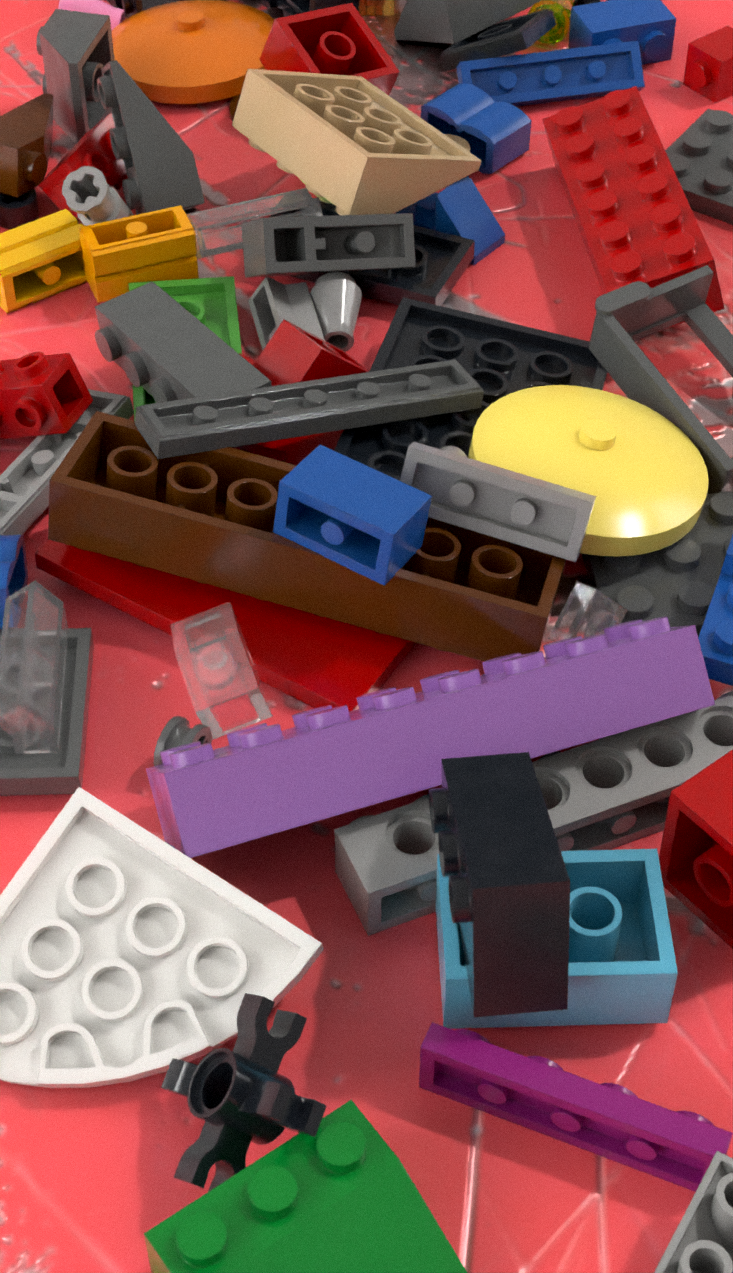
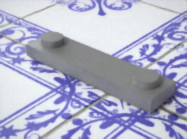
[0,389,134,535]

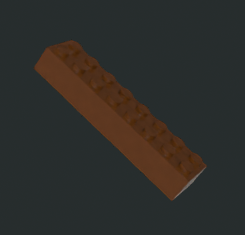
[48,411,566,662]

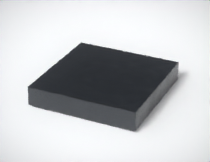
[439,8,556,72]

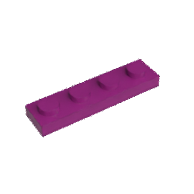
[419,1022,733,1192]

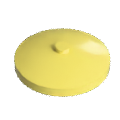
[468,385,709,557]

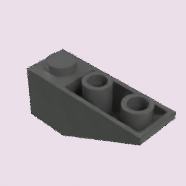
[97,60,205,215]

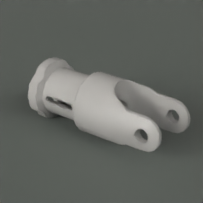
[62,166,134,226]

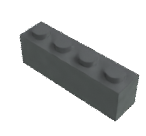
[95,281,272,403]

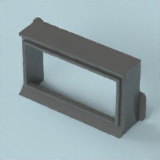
[588,265,733,493]

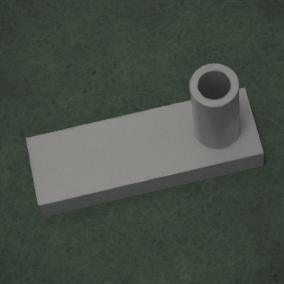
[400,442,597,562]

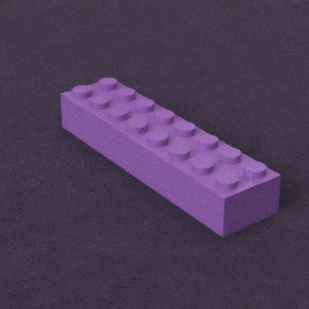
[146,616,715,858]

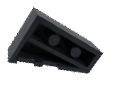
[429,752,570,1018]

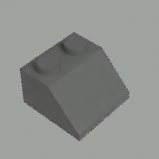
[36,9,115,144]

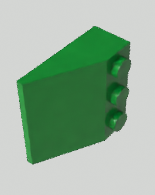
[144,1100,467,1273]

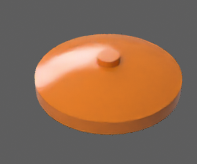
[111,0,275,104]

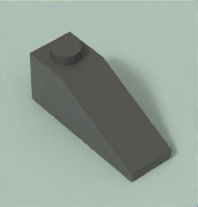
[241,213,416,278]

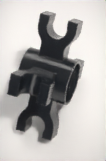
[161,993,327,1192]

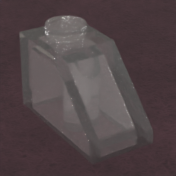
[170,602,273,740]

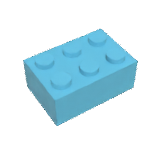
[435,849,678,1029]

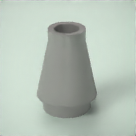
[310,272,362,352]

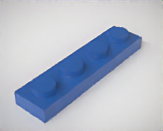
[456,41,645,107]

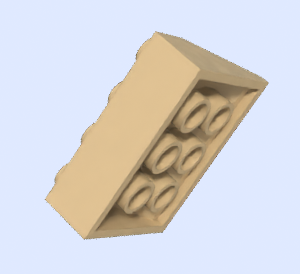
[232,69,482,215]

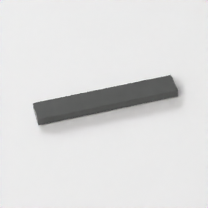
[135,359,484,459]

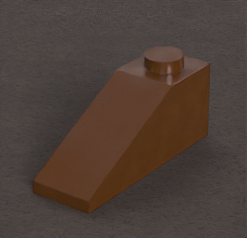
[0,93,53,197]

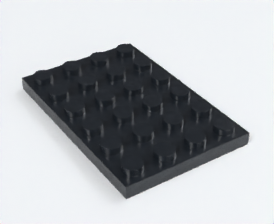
[334,297,608,481]

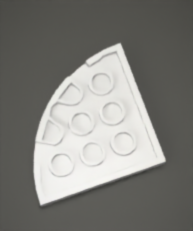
[0,787,324,1088]

